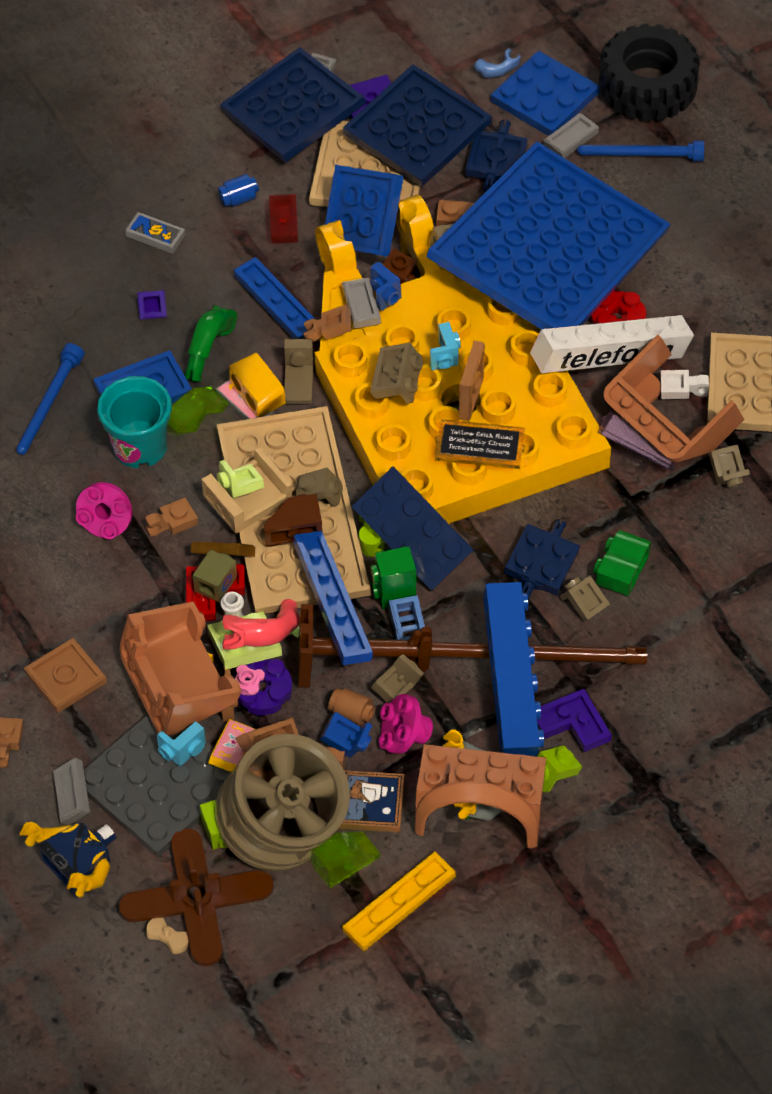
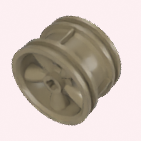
[215,734,350,871]

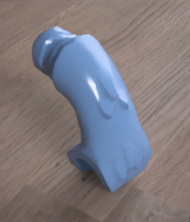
[474,49,521,78]

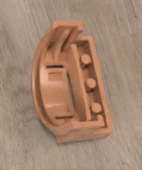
[415,744,546,848]

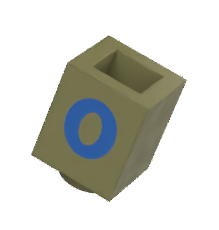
[193,550,237,603]

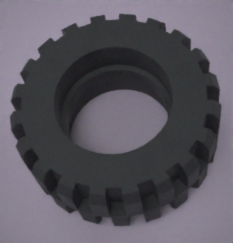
[599,24,700,122]

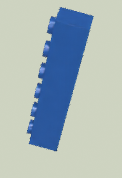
[483,582,544,757]

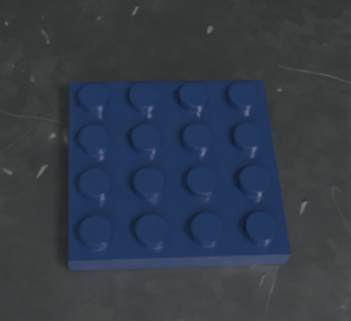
[220,47,366,162]
[343,64,492,187]

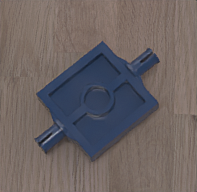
[466,119,528,192]
[504,519,580,601]

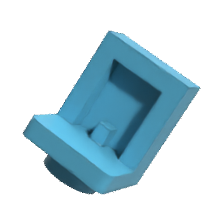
[430,322,461,370]
[157,721,206,767]

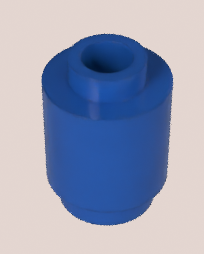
[218,173,259,207]

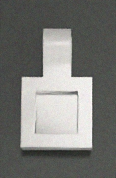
[661,370,709,399]

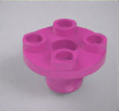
[75,482,133,540]
[379,694,433,754]

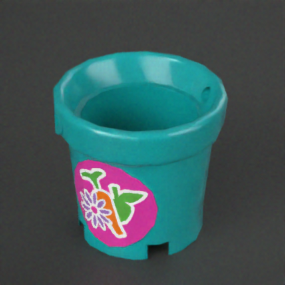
[97,376,172,468]

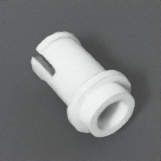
[220,591,244,617]

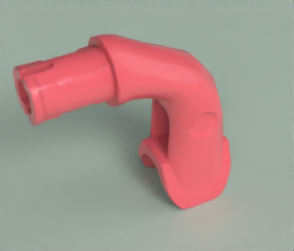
[222,599,300,649]

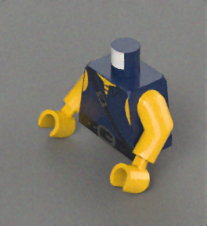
[19,822,116,898]

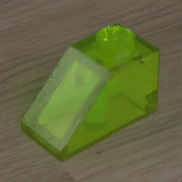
[311,832,381,888]

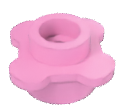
[234,665,265,695]

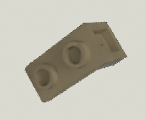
[284,339,314,404]

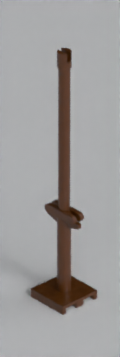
[298,604,647,687]

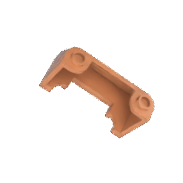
[120,602,241,736]

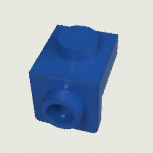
[320,712,372,758]

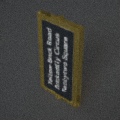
[435,419,525,469]

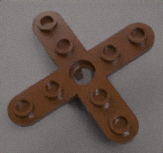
[119,828,274,966]

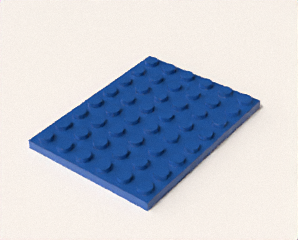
[426,141,670,329]

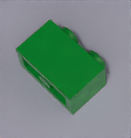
[371,546,416,609]

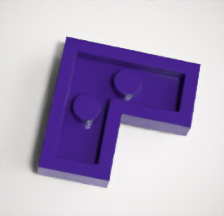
[537,689,612,752]

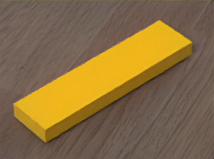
[342,852,456,952]

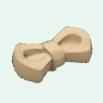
[146,917,189,954]

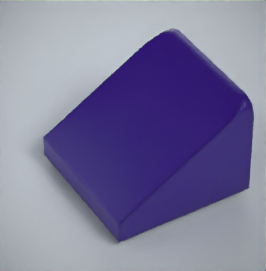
[137,290,167,320]

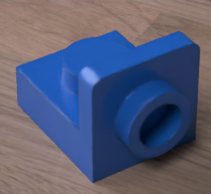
[370,261,401,311]

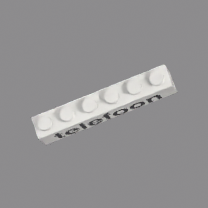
[530,315,694,373]

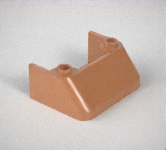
[604,335,745,463]

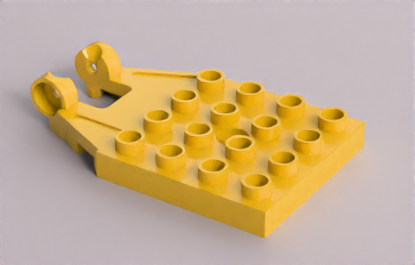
[315,195,611,523]

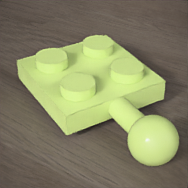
[207,611,300,670]

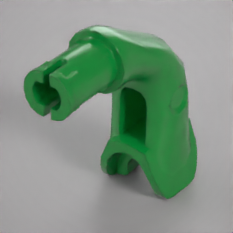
[184,304,238,381]

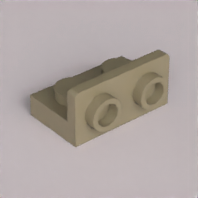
[370,343,423,404]

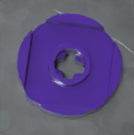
[234,659,292,715]

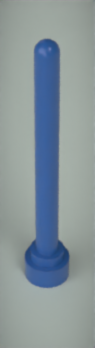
[577,140,704,162]
[16,343,85,455]

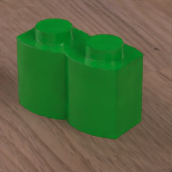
[593,530,651,596]

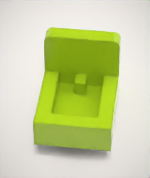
[537,745,583,793]

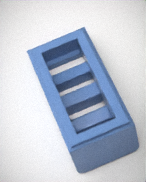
[387,595,425,640]

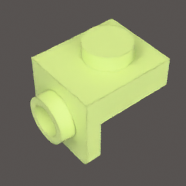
[217,460,264,498]

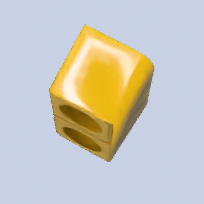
[229,353,286,417]

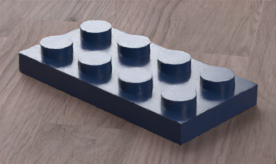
[351,466,474,590]

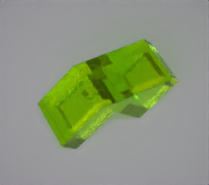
[168,387,228,433]

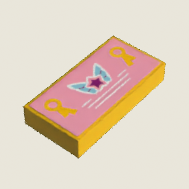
[208,719,257,772]

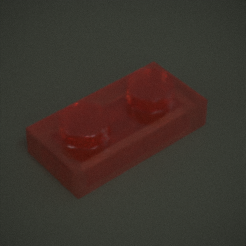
[269,194,298,243]

